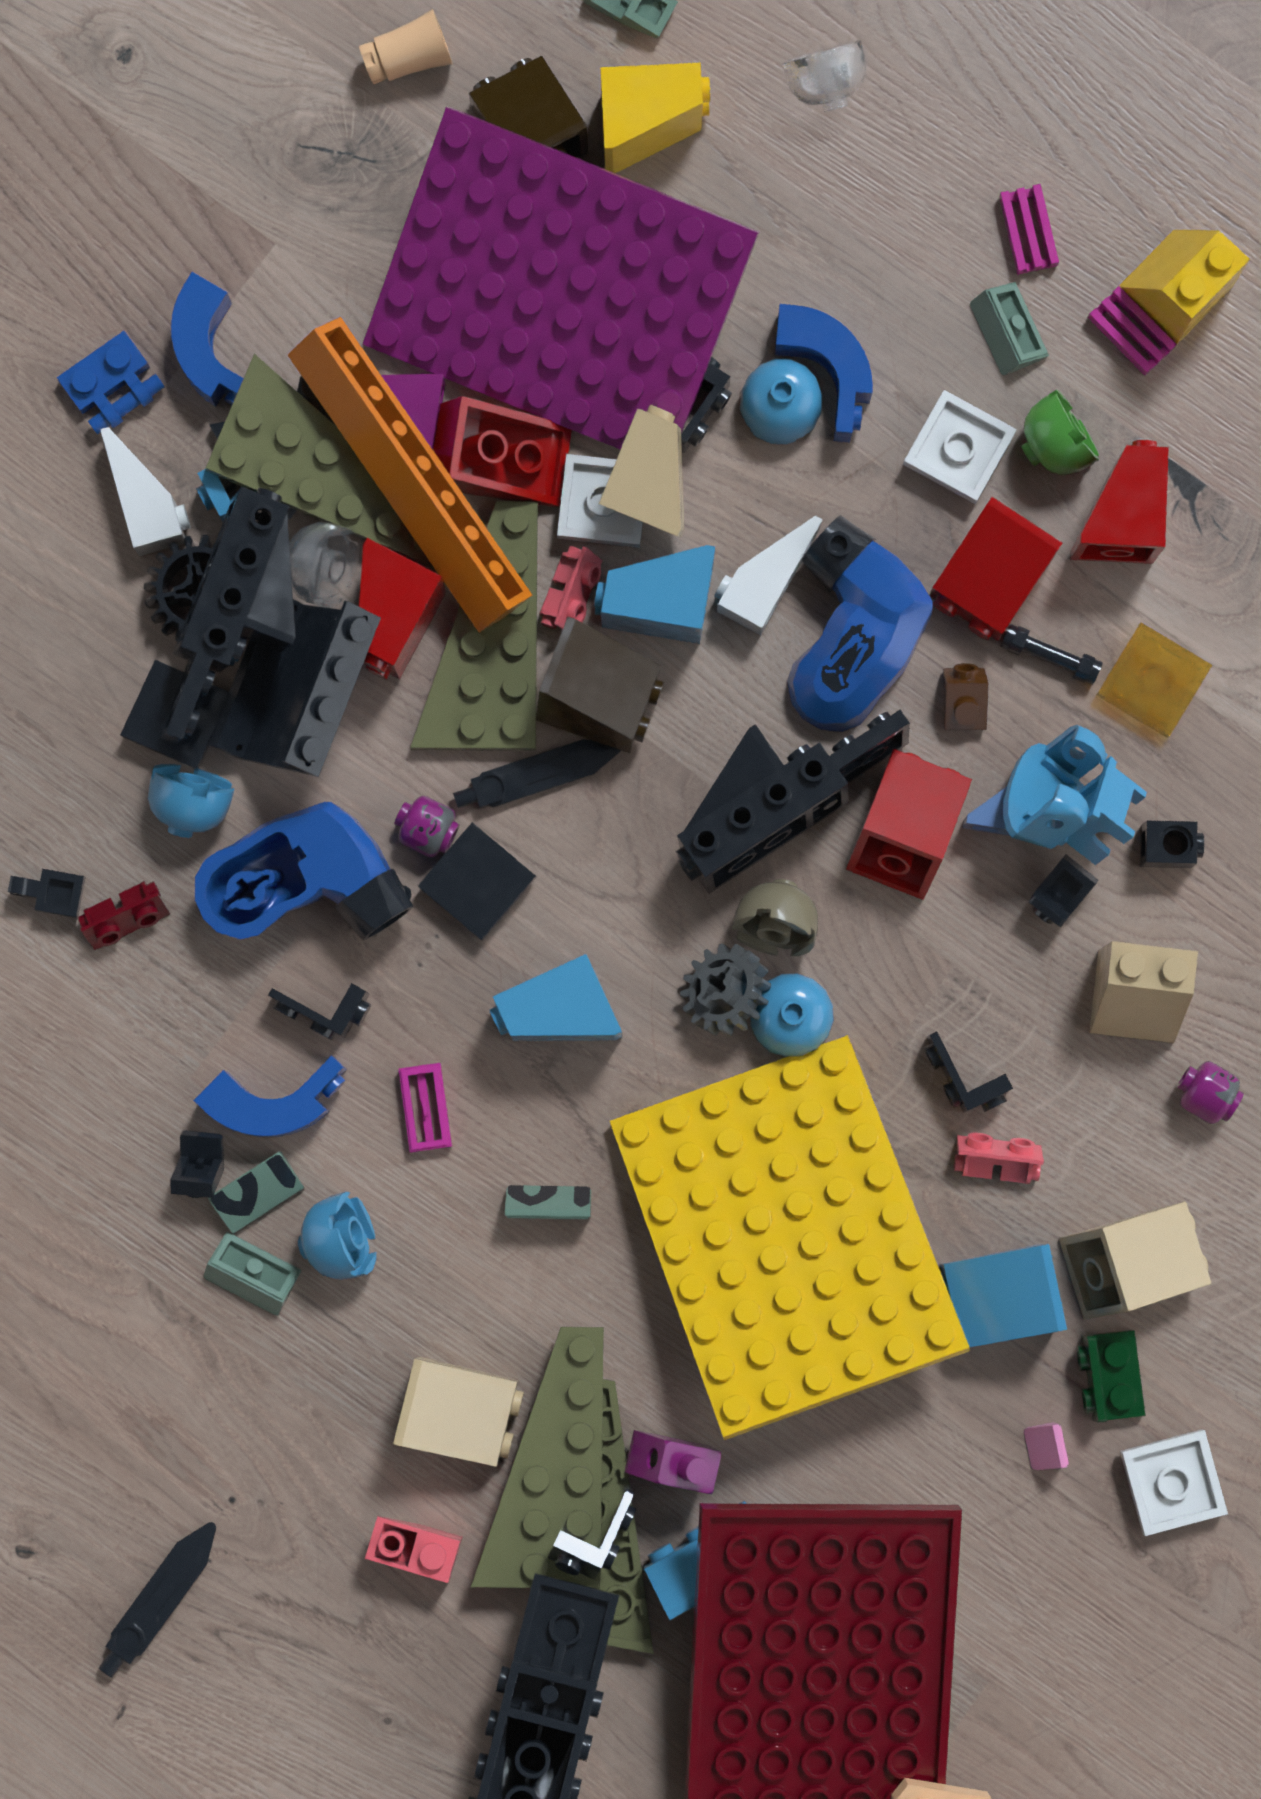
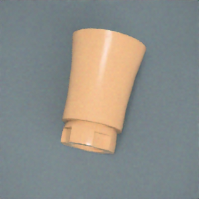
[359,9,453,84]

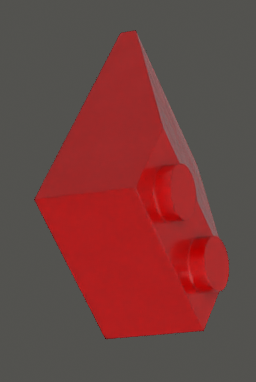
[433,396,572,507]

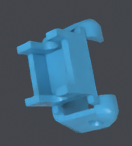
[1003,725,1147,865]

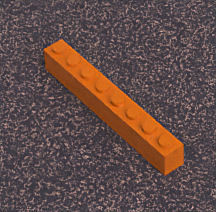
[288,317,533,633]

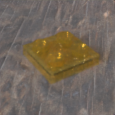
[1096,622,1213,738]

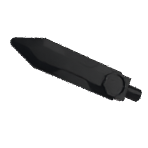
[453,739,621,809]
[99,1522,216,1678]

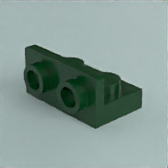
[1076,1330,1146,1423]

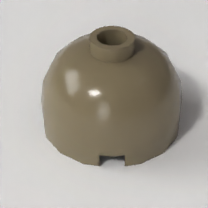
[732,879,818,956]

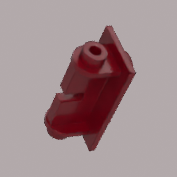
[78,881,170,950]

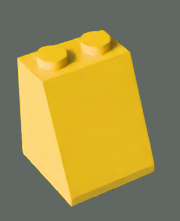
[600,62,710,173]
[1119,230,1250,344]

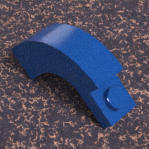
[171,272,244,407]
[775,304,873,443]
[193,1055,347,1137]

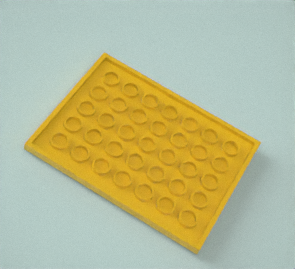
[610,1035,970,1440]

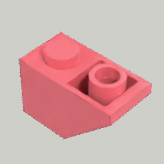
[365,1516,463,1583]

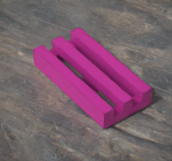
[999,184,1059,275]
[1087,286,1177,376]
[399,1063,452,1153]

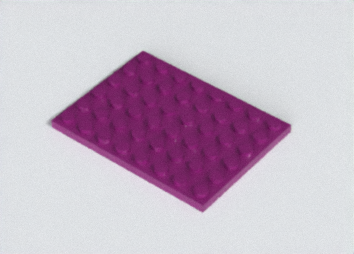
[362,107,760,450]

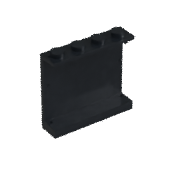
[208,599,381,777]

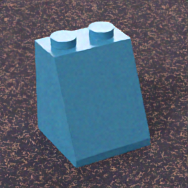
[594,545,716,644]
[489,954,622,1041]
[940,1244,1067,1347]

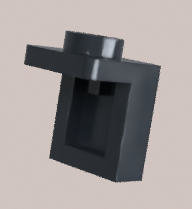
[1028,854,1099,927]
[170,1130,224,1198]

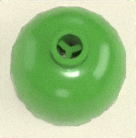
[1021,389,1099,475]

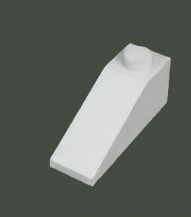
[100,427,191,556]
[714,516,822,636]

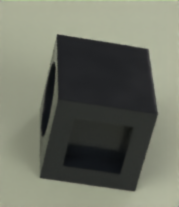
[1140,820,1204,868]

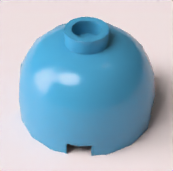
[740,359,822,444]
[148,764,234,838]
[750,973,834,1057]
[298,1192,377,1280]

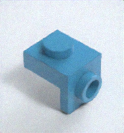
[196,469,231,522]

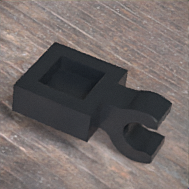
[8,868,86,919]

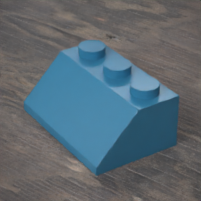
[644,1501,756,1620]

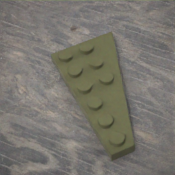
[205,353,436,571]
[410,501,538,751]
[471,1327,604,1589]
[600,1379,654,1654]

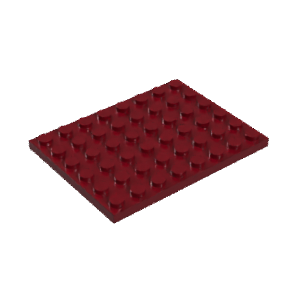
[685,1503,962,1799]

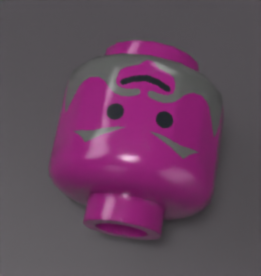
[394,796,460,857]
[1177,1061,1244,1124]

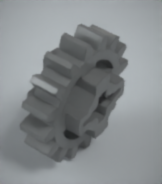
[680,943,771,1036]

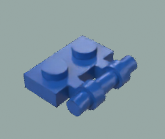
[56,331,165,435]

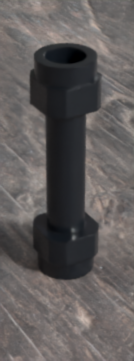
[1000,624,1103,685]

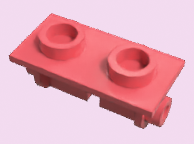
[539,546,603,630]
[954,1133,1044,1184]

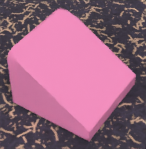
[1024,1422,1069,1470]

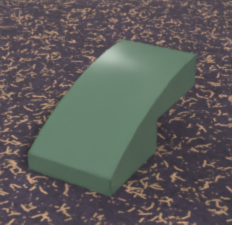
[582,0,678,38]

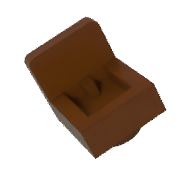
[943,663,989,730]

